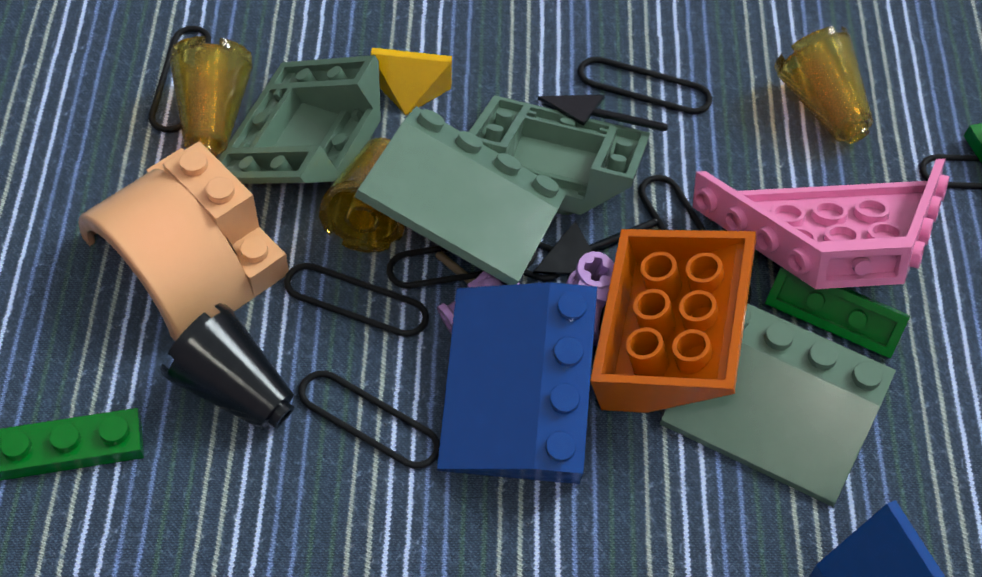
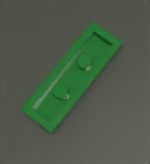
[765,267,910,359]
[0,408,144,481]

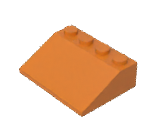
[590,229,757,413]

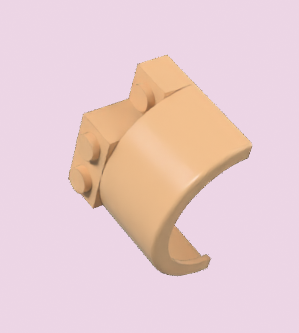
[78,141,289,341]

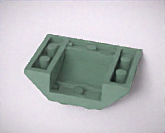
[218,55,381,184]
[469,95,650,215]

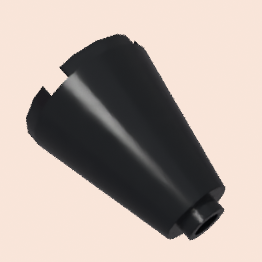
[160,303,294,430]

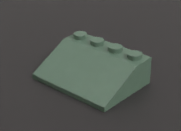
[354,106,567,285]
[660,303,896,507]

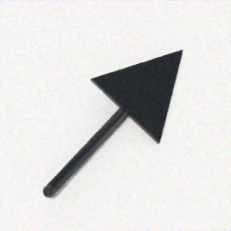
[538,95,668,131]
[533,218,658,275]

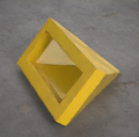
[371,47,452,115]

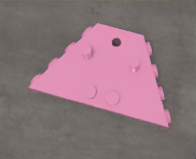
[692,158,950,289]

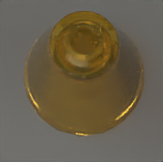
[774,26,874,144]
[169,36,253,157]
[319,138,406,253]

